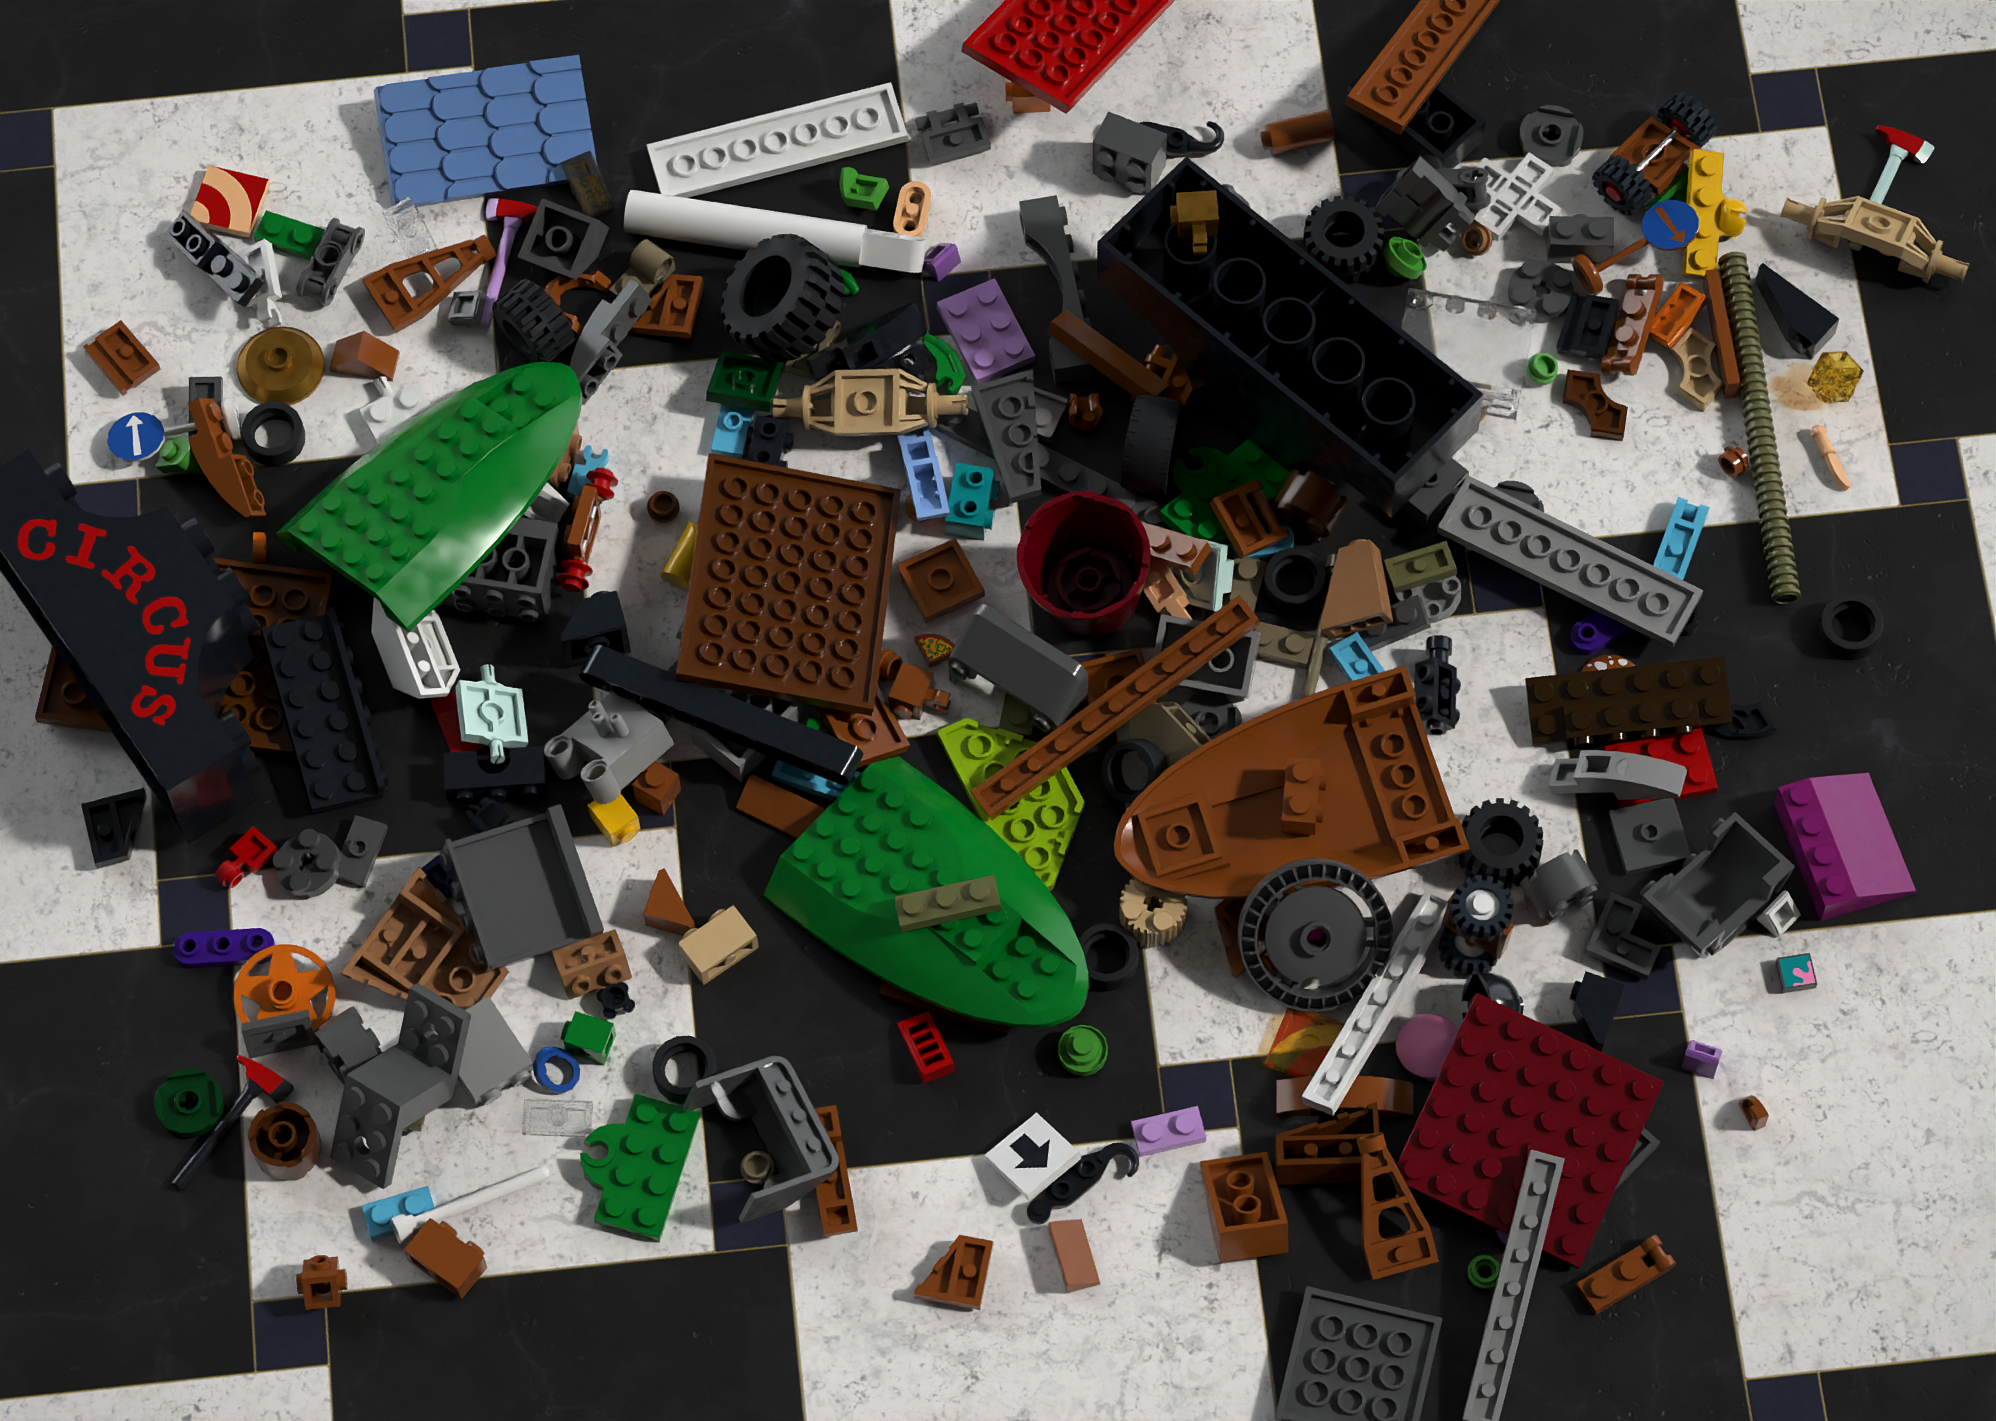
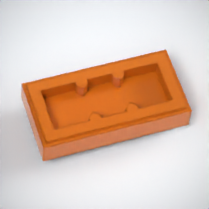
[1648,282,1708,350]

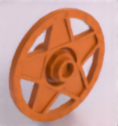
[234,944,336,1031]

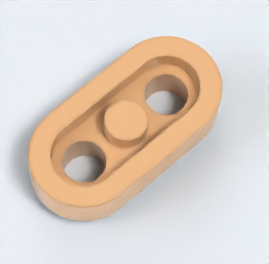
[893,181,931,237]

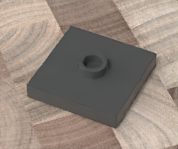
[1608,798,1691,876]

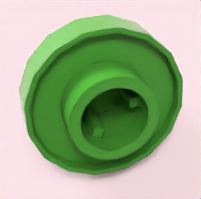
[1382,237,1427,279]
[1058,1025,1108,1076]

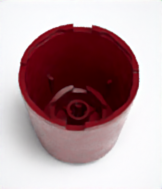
[1017,491,1151,638]

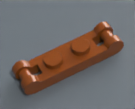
[1601,274,1663,376]

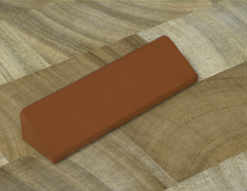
[1047,310,1170,398]
[736,774,826,839]

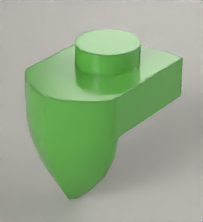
[839,167,889,211]
[155,436,204,474]

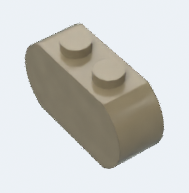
[1128,701,1212,768]

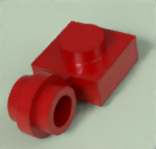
[216,826,277,888]

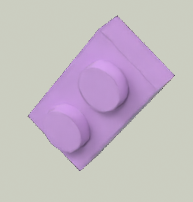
[1131,1106,1206,1157]

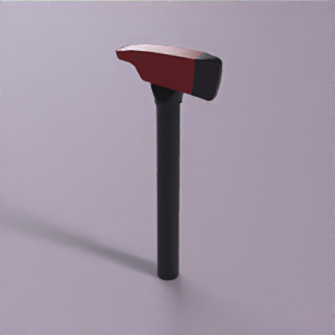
[171,1055,294,1191]

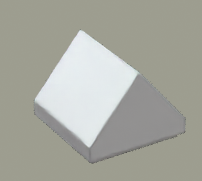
[1756,890,1801,937]

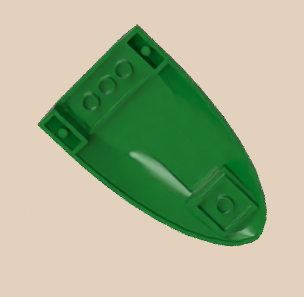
[275,362,582,632]
[763,756,1089,1029]

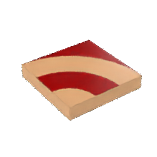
[190,165,270,238]

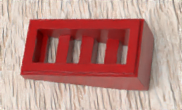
[897,1011,955,1084]

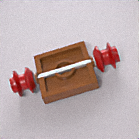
[557,468,618,593]

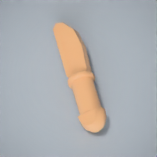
[1811,425,1851,491]

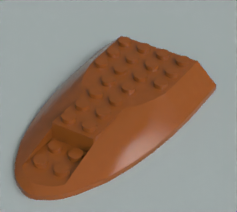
[1114,665,1470,899]

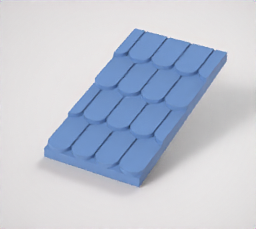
[373,55,599,211]

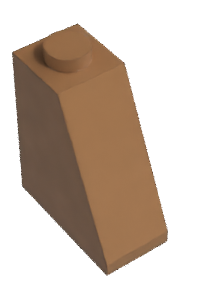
[1320,539,1393,640]

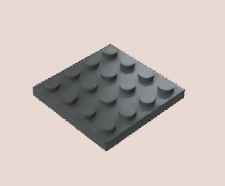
[1275,1286,1442,1421]

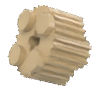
[1119,879,1187,949]

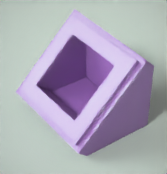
[923,243,961,282]
[1681,1040,1722,1079]

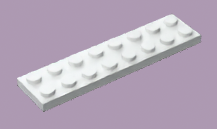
[647,82,908,198]

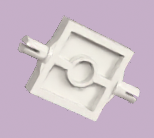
[359,376,431,445]

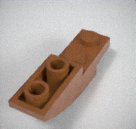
[187,398,266,518]

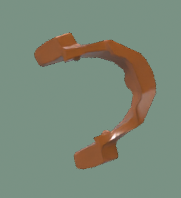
[544,270,614,339]

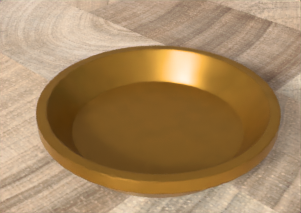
[237,326,325,405]

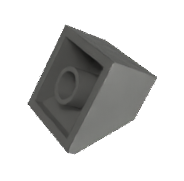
[518,198,609,280]

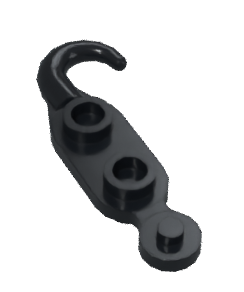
[1140,121,1224,156]
[1027,1142,1139,1225]

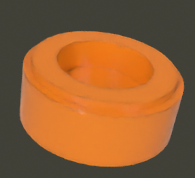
[253,532,267,564]

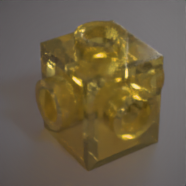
[1806,351,1864,404]

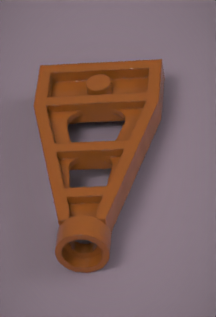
[362,234,496,333]
[1356,1132,1439,1280]

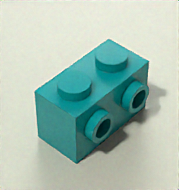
[945,463,1000,541]

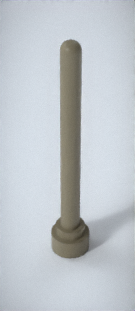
[1301,554,1337,698]

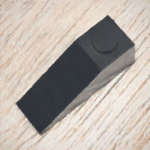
[1755,263,1839,360]

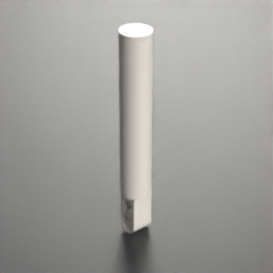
[624,190,927,273]

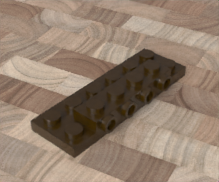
[1525,656,1733,746]

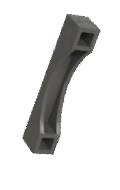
[1019,195,1093,384]

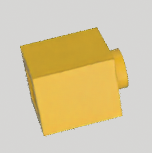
[588,793,640,847]

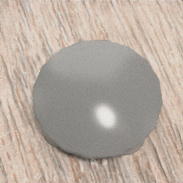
[1396,575,1461,623]

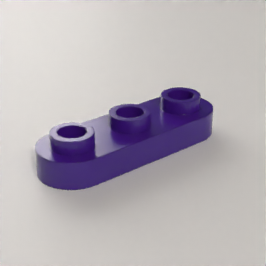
[1569,611,1634,655]
[173,928,276,969]

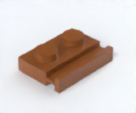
[83,320,161,396]

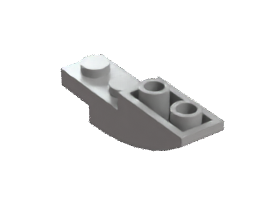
[1548,750,1687,800]

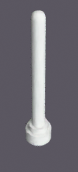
[390,1167,549,1244]

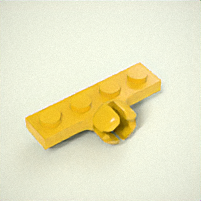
[1681,149,1746,279]

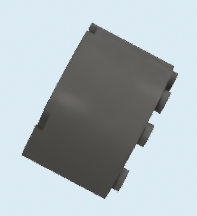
[1640,812,1795,959]

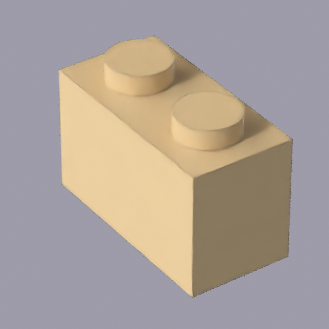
[678,905,759,985]

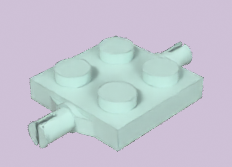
[455,664,528,764]

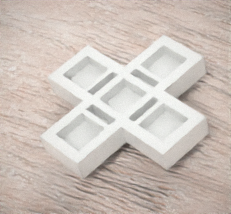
[1472,152,1562,242]

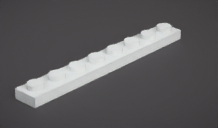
[1302,887,1451,1116]

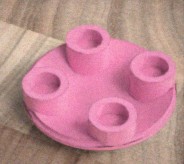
[1395,1014,1459,1081]

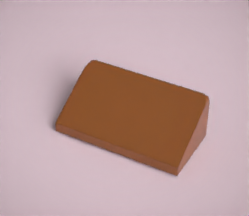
[1048,1219,1100,1293]

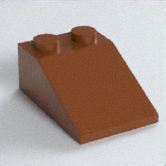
[1200,1152,1288,1262]

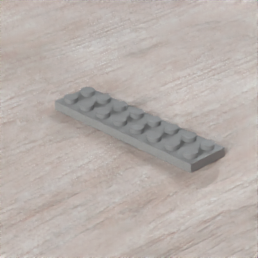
[1437,476,1703,648]

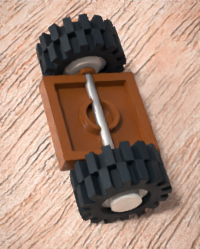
[1438,875,1514,979]

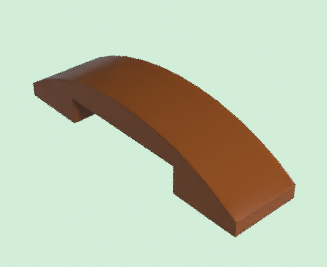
[1276,1075,1414,1118]
[814,1105,858,1237]

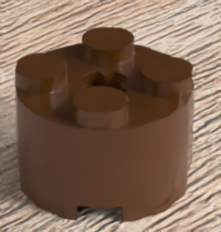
[1272,469,1348,543]
[248,1102,322,1180]

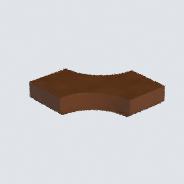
[1563,369,1628,441]

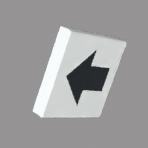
[985,1112,1082,1201]

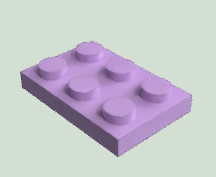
[937,278,1035,385]

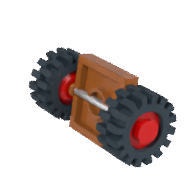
[1592,92,1717,216]

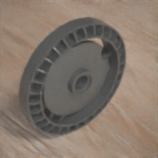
[1238,858,1393,1012]

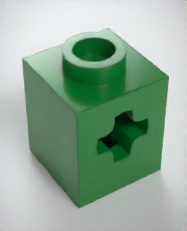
[561,1011,616,1065]

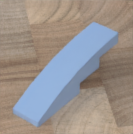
[896,426,950,521]

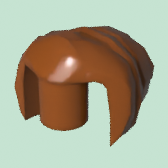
[1069,393,1104,431]

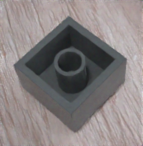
[1093,111,1167,194]

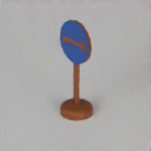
[1571,200,1699,296]

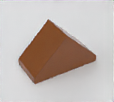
[329,331,400,382]
[643,868,695,936]

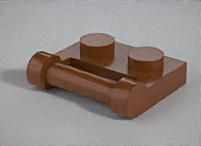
[1209,479,1291,559]

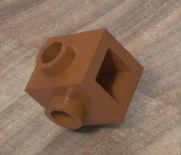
[296,1255,348,1310]

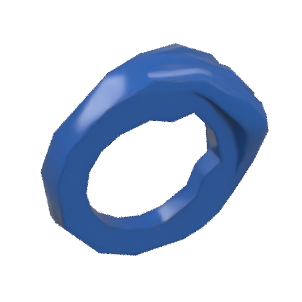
[533,1046,580,1094]

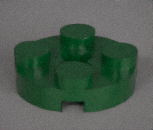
[154,1068,224,1138]

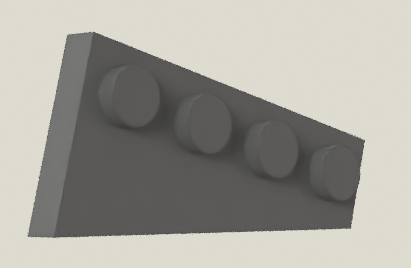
[971,369,1041,504]

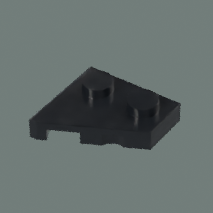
[81,788,147,868]

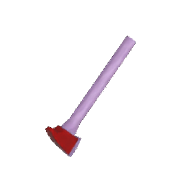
[478,198,538,328]

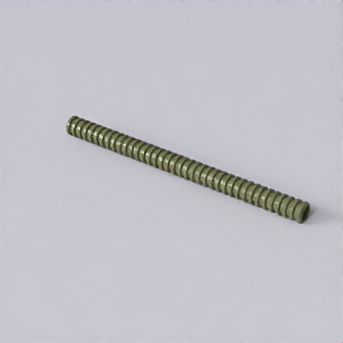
[1718,252,1801,604]

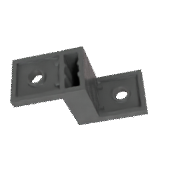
[330,983,471,1189]

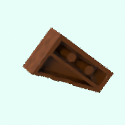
[1275,1102,1380,1185]

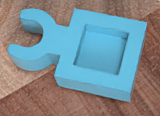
[567,445,609,499]

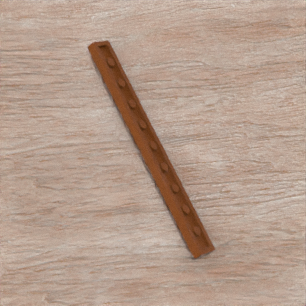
[971,595,1260,821]

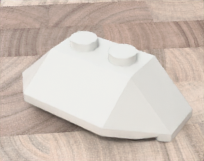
[371,598,460,698]

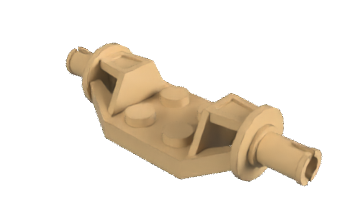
[1780,196,1969,283]
[773,369,968,436]

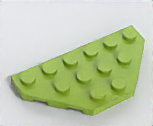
[937,718,1084,891]

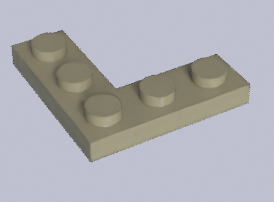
[1222,554,1315,669]

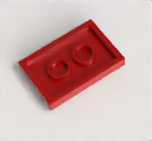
[1603,728,1718,809]

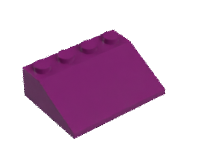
[1774,773,1916,921]

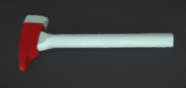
[1849,125,1934,251]

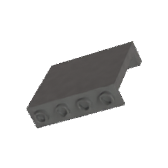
[440,804,604,973]

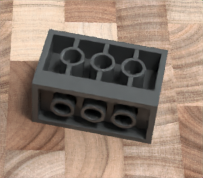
[437,517,563,622]

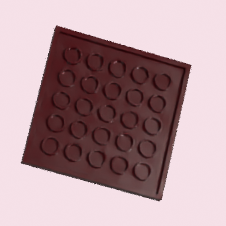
[1390,993,1664,1269]

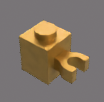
[1170,190,1219,255]

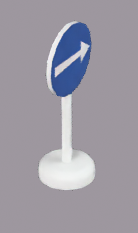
[107,396,243,462]

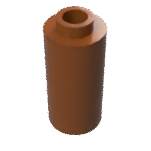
[1260,109,1335,155]

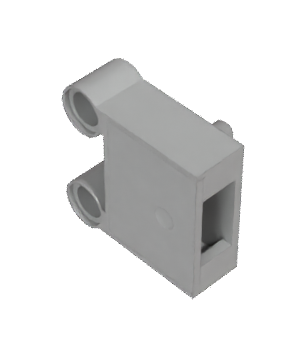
[544,693,675,804]

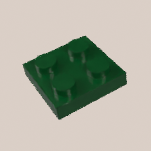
[706,351,784,412]

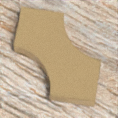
[1670,326,1724,412]

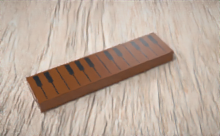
[1703,269,1740,399]

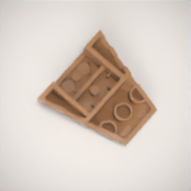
[340,867,509,1011]

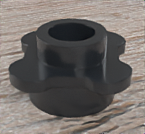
[596,982,635,1019]

